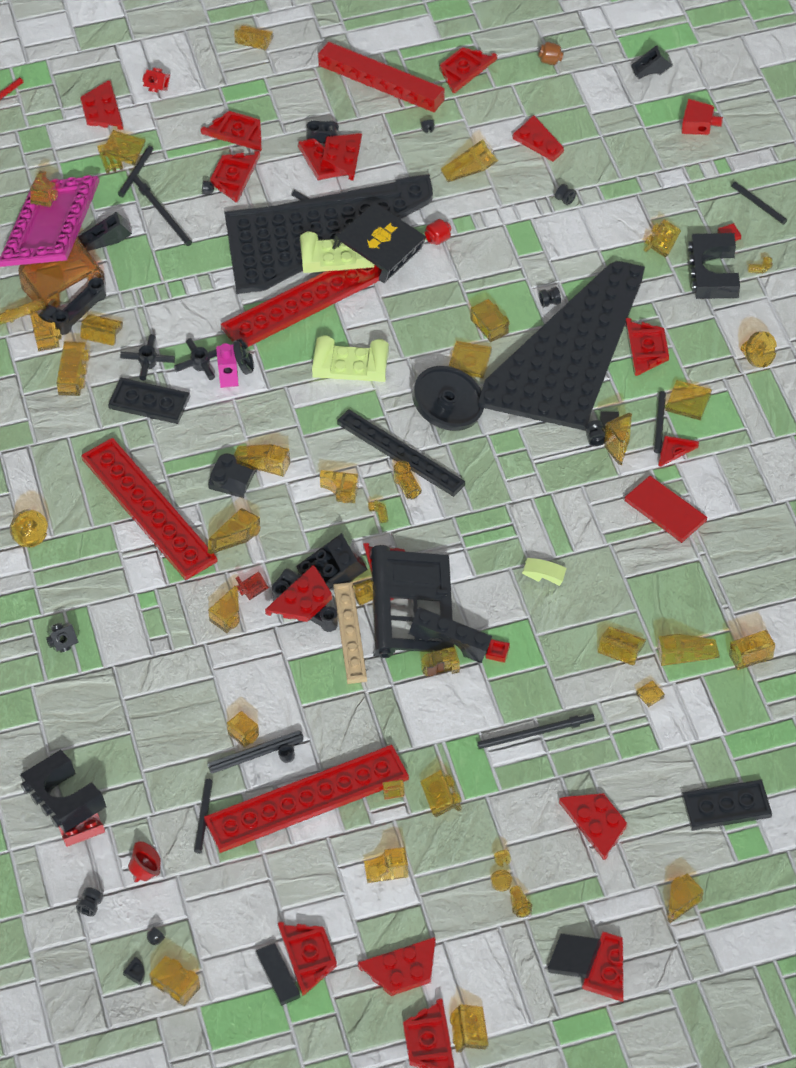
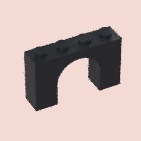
[688,233,740,299]
[20,750,107,833]

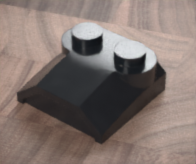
[208,453,257,498]

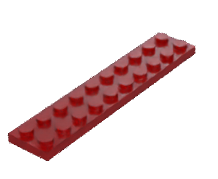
[221,265,382,347]
[81,437,218,581]
[204,745,409,853]

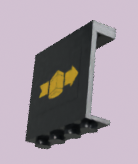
[332,202,426,283]

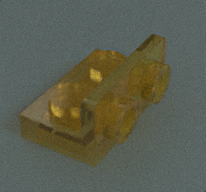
[234,25,273,50]
[644,219,681,258]
[80,314,123,346]
[598,626,646,666]
[420,770,462,818]
[450,1004,489,1053]

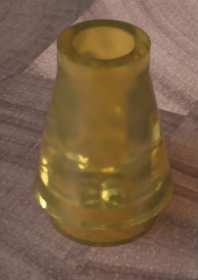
[509,886,532,918]

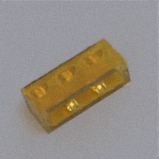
[56,341,90,396]

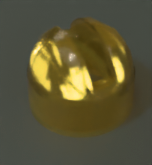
[493,850,511,867]

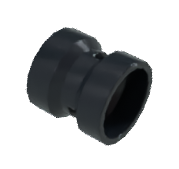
[539,286,561,308]
[585,420,607,447]
[76,887,104,917]

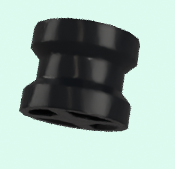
[555,184,577,206]

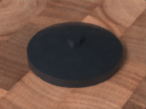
[412,366,484,431]

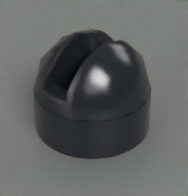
[420,120,435,133]
[202,180,214,195]
[278,745,295,763]
[147,926,165,945]

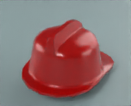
[128,841,161,883]

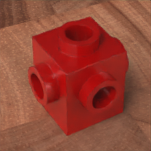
[143,67,171,93]

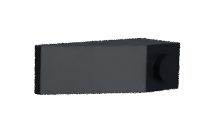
[75,211,132,253]

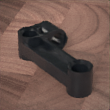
[37,278,106,335]
[272,568,338,632]

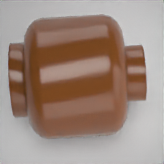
[538,41,564,66]

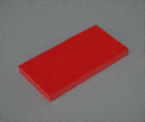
[624,476,707,543]

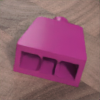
[216,343,239,388]

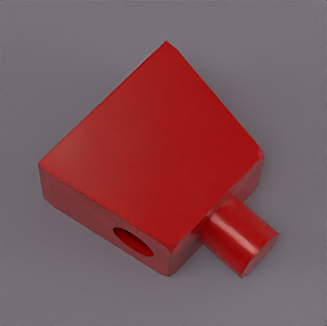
[682,99,723,135]

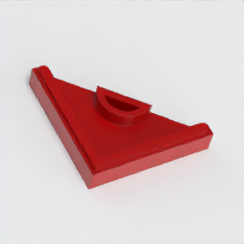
[658,436,699,467]

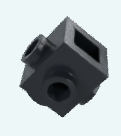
[46,622,79,653]

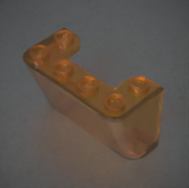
[18,237,105,310]

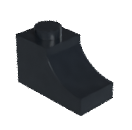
[631,45,673,79]

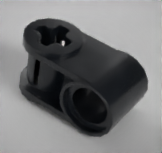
[306,120,339,143]

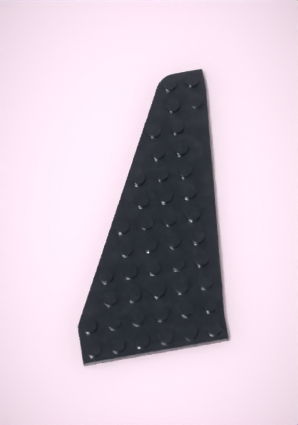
[224,174,433,294]
[478,261,645,431]

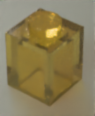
[227,711,259,748]

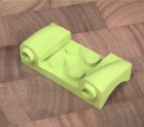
[300,231,374,273]
[312,335,389,382]

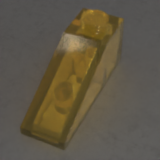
[441,139,498,182]
[234,444,290,477]
[208,508,261,554]
[657,634,720,666]

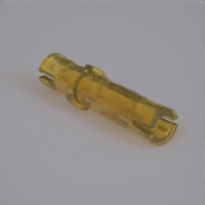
[0,297,46,325]

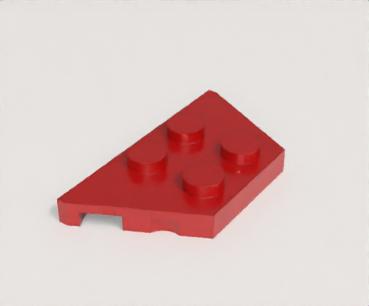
[440,47,497,94]
[80,80,123,130]
[201,111,262,151]
[322,133,362,181]
[210,151,260,203]
[626,318,669,376]
[265,566,332,622]
[559,793,627,860]
[277,922,337,996]
[358,937,436,996]
[403,998,455,1068]

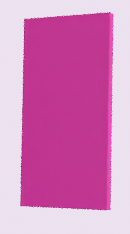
[0,175,100,267]

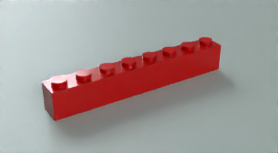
[318,41,445,113]

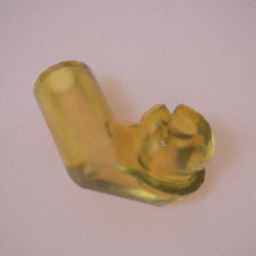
[749,256,773,273]
[368,500,389,523]

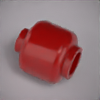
[424,219,451,245]

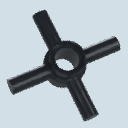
[120,334,175,381]
[174,338,217,380]

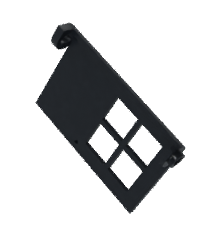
[369,545,455,658]

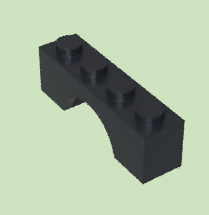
[408,607,492,663]

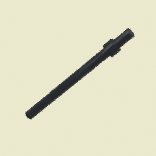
[133,176,192,246]
[477,713,595,750]

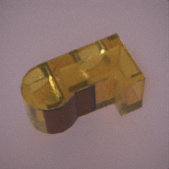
[421,647,460,676]

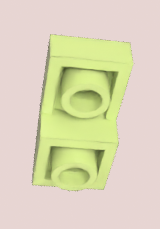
[522,558,567,586]

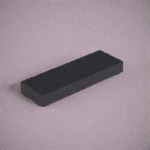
[255,943,301,1006]

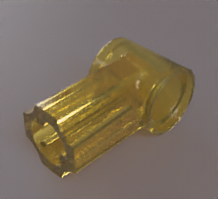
[394,461,422,500]

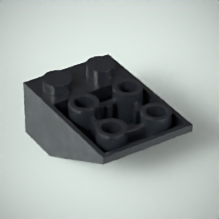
[296,533,368,589]

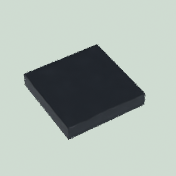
[547,933,601,979]

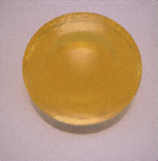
[491,870,512,892]

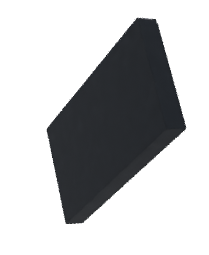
[108,378,190,424]
[682,779,772,831]

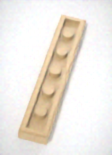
[333,582,367,684]

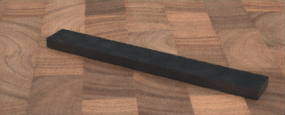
[337,409,465,497]

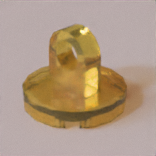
[741,331,777,368]
[10,509,48,547]

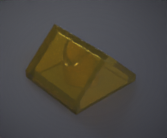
[604,413,632,465]

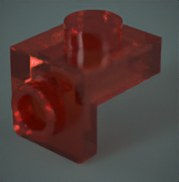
[235,571,269,600]

